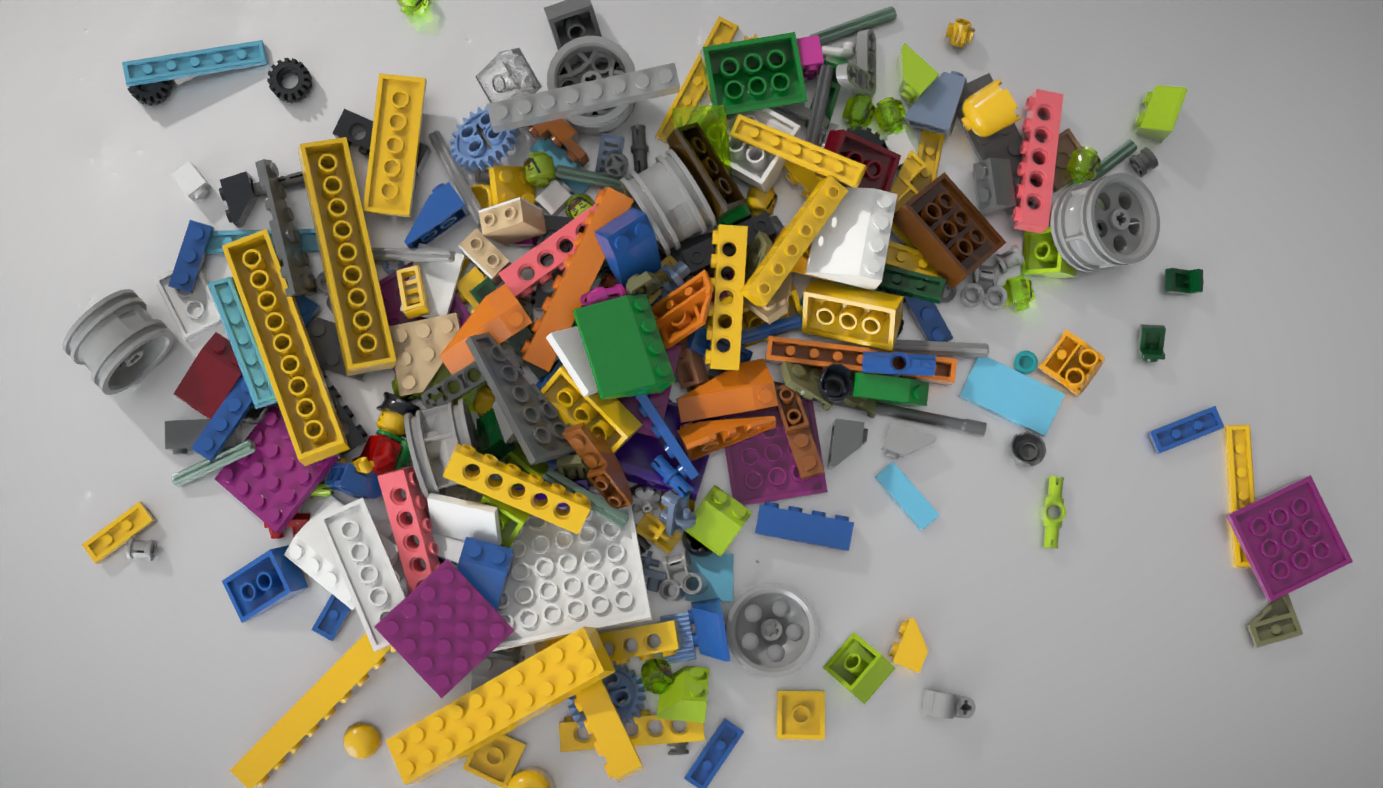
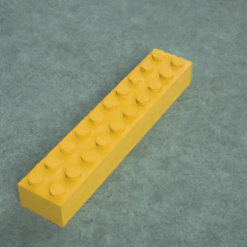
[298,137,396,376]
[222,229,350,467]
[386,627,616,785]

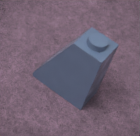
[904,71,967,137]

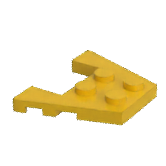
[889,150,926,248]

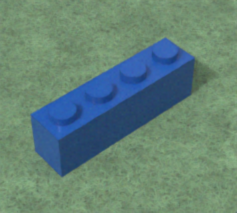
[755,502,854,551]

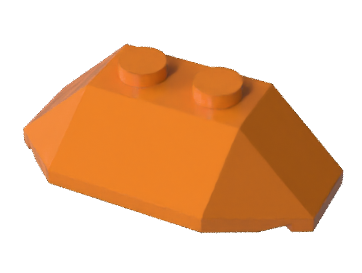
[651,270,713,349]

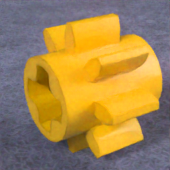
[945,18,975,47]

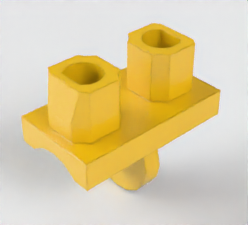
[636,512,682,555]

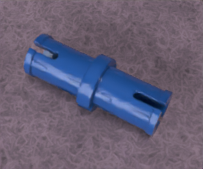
[651,455,694,499]

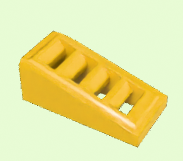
[396,265,430,319]

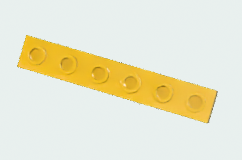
[739,176,849,307]
[705,224,748,370]
[443,443,591,534]
[534,620,683,665]
[558,710,705,752]

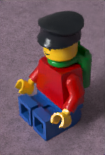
[325,392,421,499]

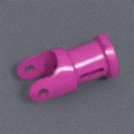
[580,284,626,306]

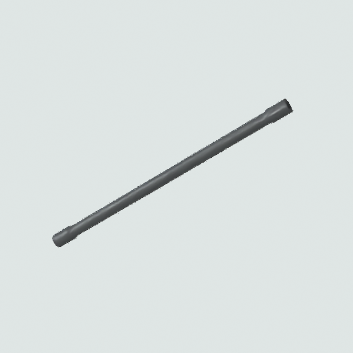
[708,369,987,436]

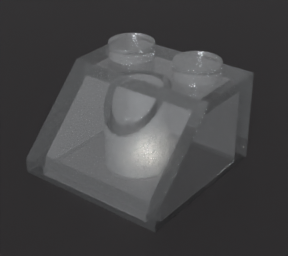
[476,48,542,103]

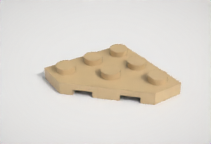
[727,272,795,325]
[389,313,461,397]

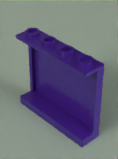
[615,399,721,501]

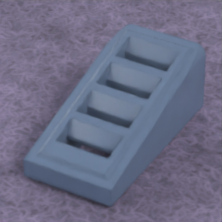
[595,133,625,173]

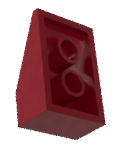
[815,129,902,192]
[173,332,242,420]

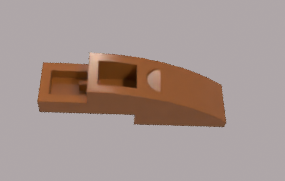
[527,119,590,167]
[775,384,824,480]
[562,422,633,509]

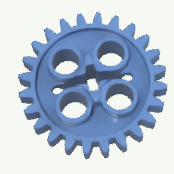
[449,105,521,172]
[568,663,646,733]

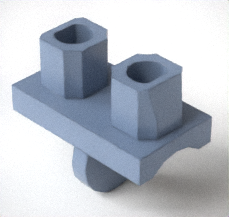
[661,260,694,298]
[659,490,696,537]
[641,551,667,592]

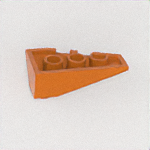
[439,284,532,375]
[676,359,778,423]
[677,416,776,462]

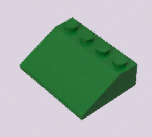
[701,32,808,117]
[573,294,676,400]

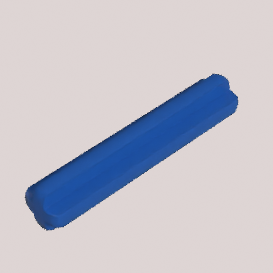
[741,314,802,345]

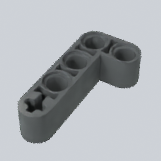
[422,361,486,409]

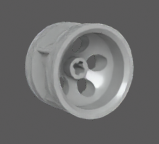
[1051,173,1160,272]
[404,398,480,500]
[725,584,819,677]

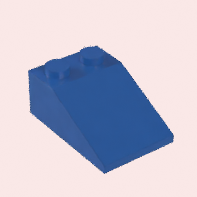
[404,182,470,248]
[594,208,662,292]
[457,536,515,612]
[222,545,308,623]
[688,598,731,662]

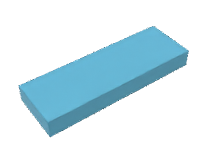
[530,137,593,195]
[875,462,940,531]

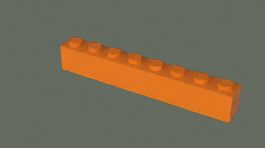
[520,186,634,372]
[765,336,957,385]

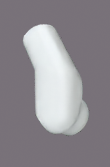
[822,42,855,59]

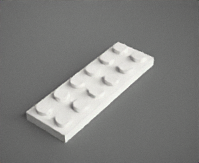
[317,497,406,652]

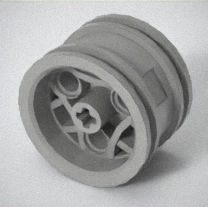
[547,36,636,136]
[619,149,717,256]
[63,289,175,395]

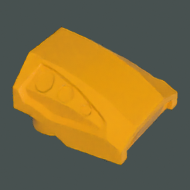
[1038,329,1105,397]

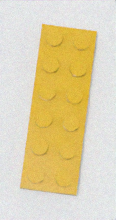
[363,73,427,217]

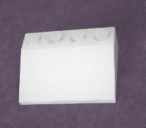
[698,102,801,194]
[806,187,898,291]
[284,495,399,610]

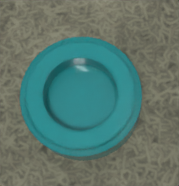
[1013,351,1038,375]

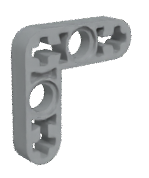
[836,29,876,96]

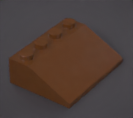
[893,172,1007,289]

